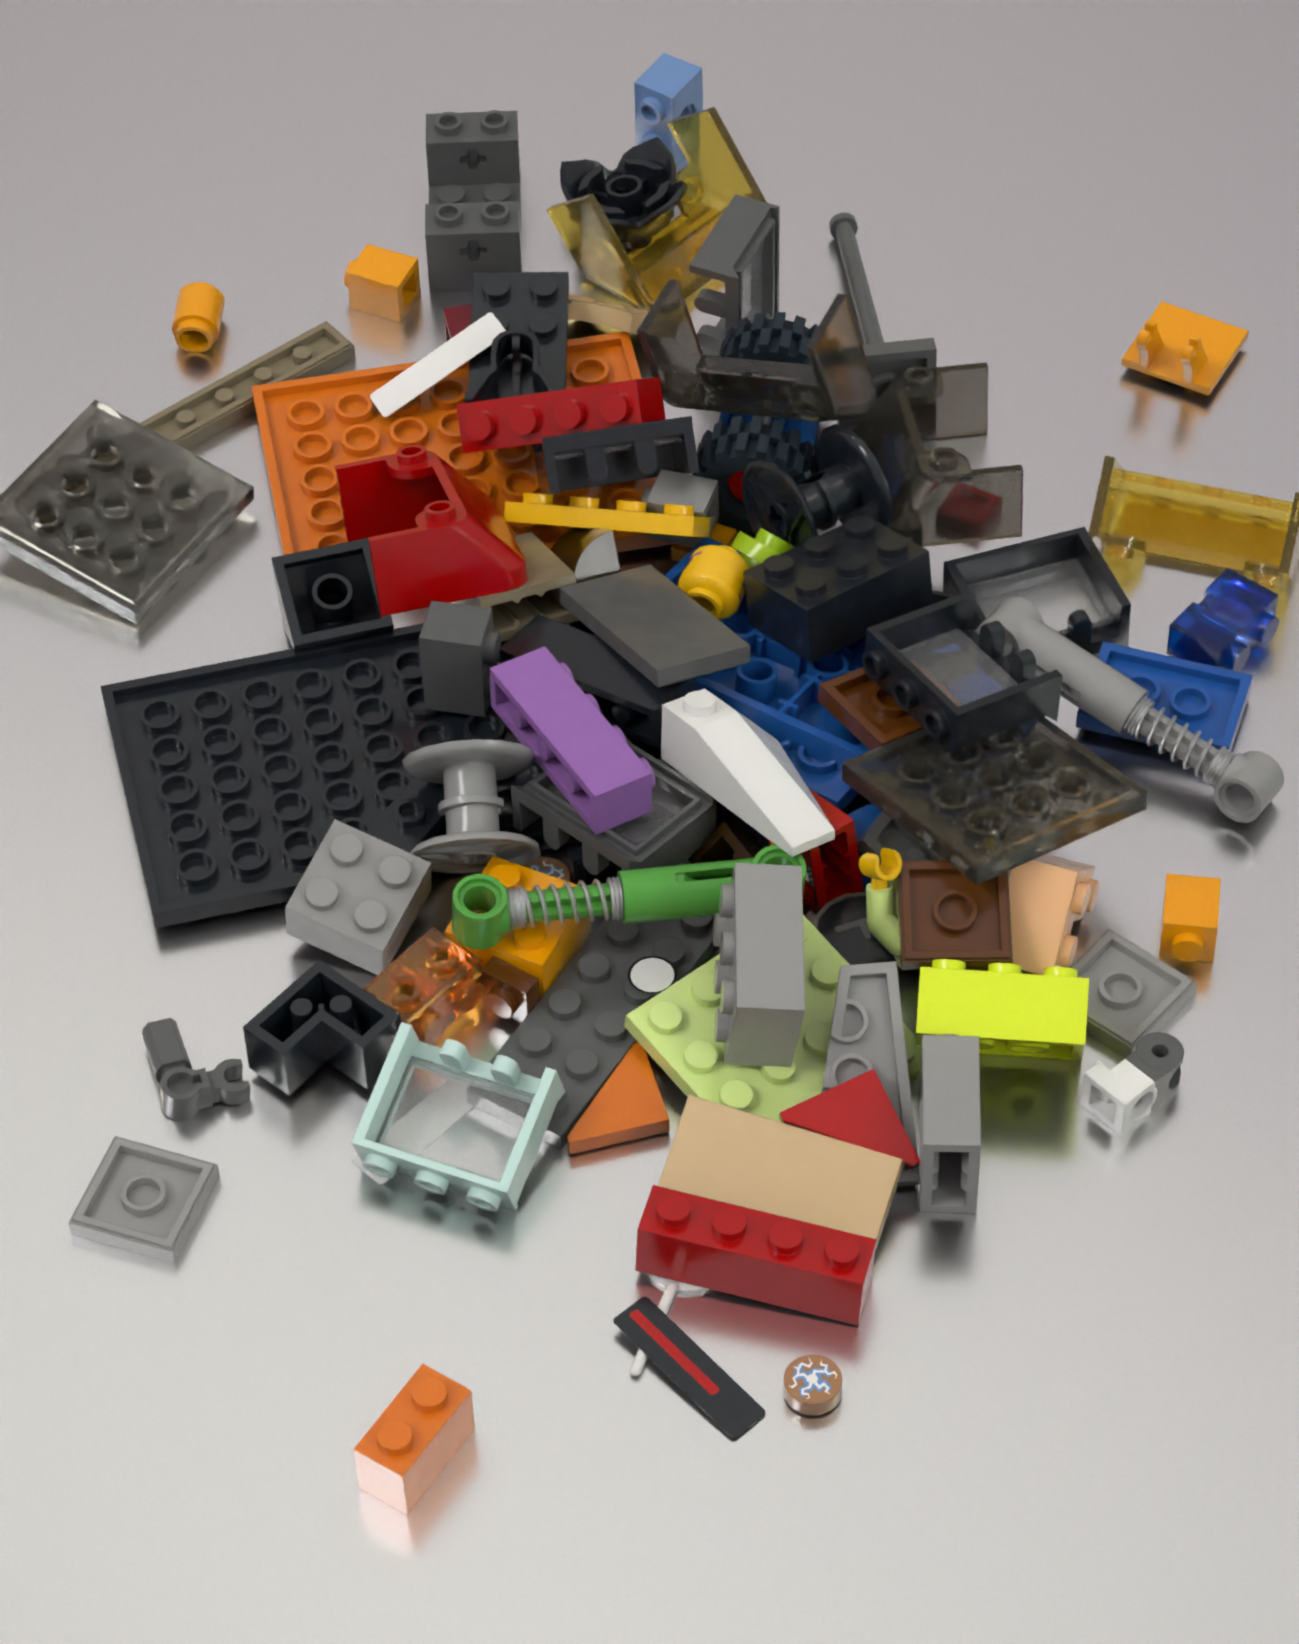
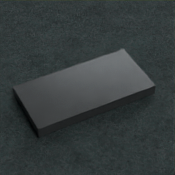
[560,564,750,687]

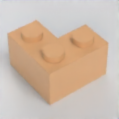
[1009,850,1100,975]

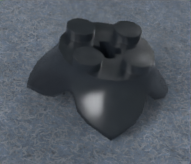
[560,137,688,249]

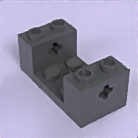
[425,110,522,292]

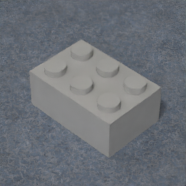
[713,863,805,1067]

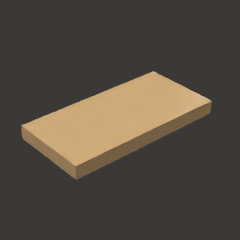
[658,1095,905,1252]

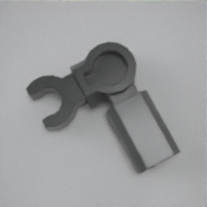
[141,1018,250,1121]

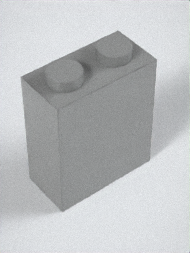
[919,1034,981,1214]

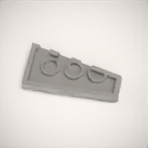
[821,961,920,1187]

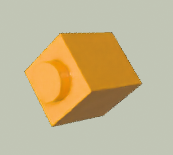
[344,244,421,322]
[1159,874,1221,963]

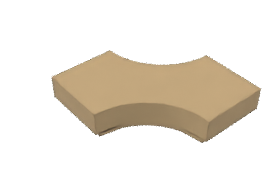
[568,294,673,338]

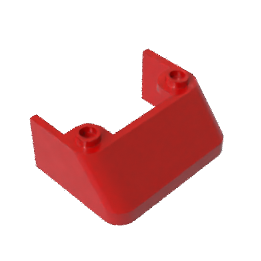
[335,445,528,617]

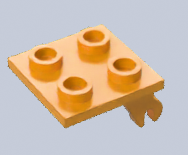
[1121,301,1249,396]

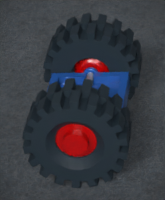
[692,312,837,534]

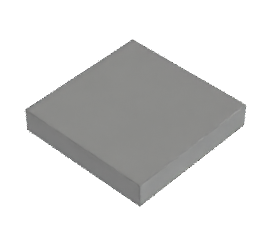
[1070,929,1197,1057]
[68,1136,220,1264]

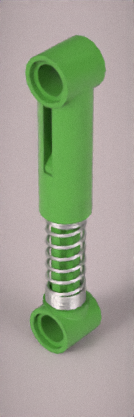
[452,845,806,950]

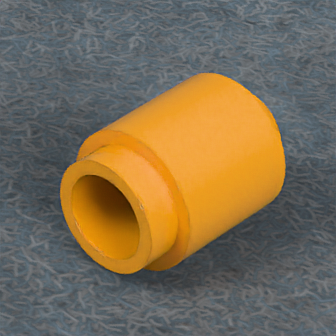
[172,282,225,353]

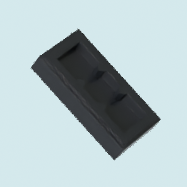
[366,777,446,853]

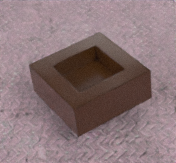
[481,956,540,1023]

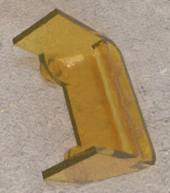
[546,107,767,314]
[1088,456,1299,589]

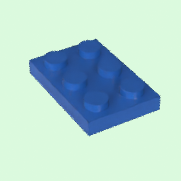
[1076,641,1253,752]

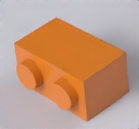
[353,1364,475,1515]

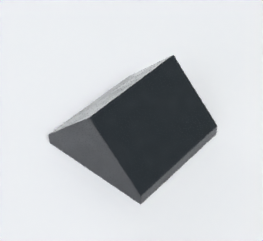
[271,538,394,650]

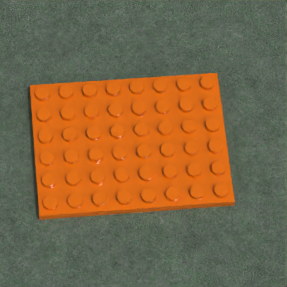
[251,331,673,555]

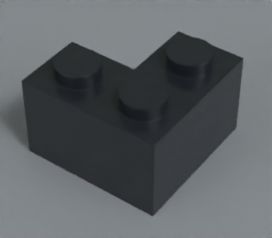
[243,960,401,1095]

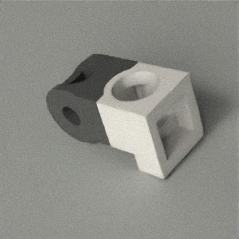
[1080,1032,1185,1136]

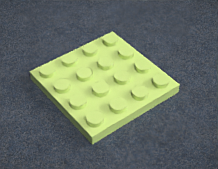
[624,915,922,1122]

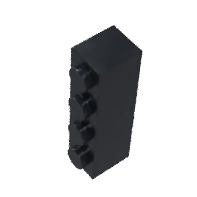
[500,614,698,749]

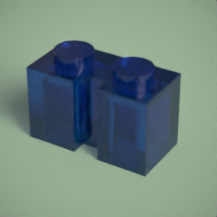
[1166,568,1279,672]

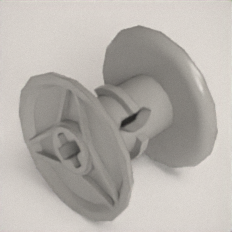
[402,739,541,874]

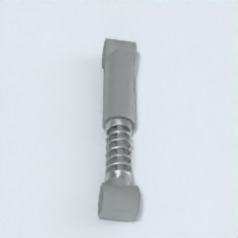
[975,596,1284,823]

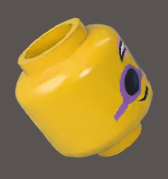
[678,545,750,620]

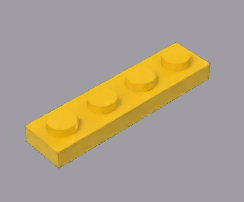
[504,492,711,537]

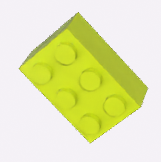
[916,959,1089,1061]

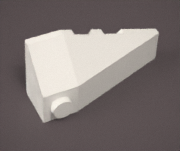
[661,688,835,857]

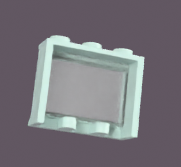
[351,1022,566,1211]

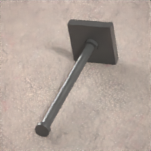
[829,212,937,435]

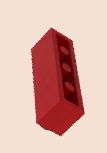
[456,377,666,454]
[635,1185,877,1326]

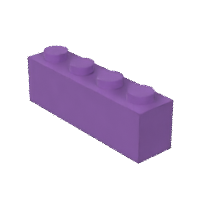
[490,646,656,835]

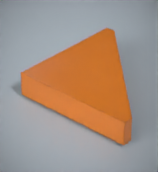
[567,1042,670,1154]

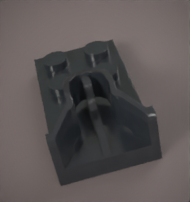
[465,272,569,403]

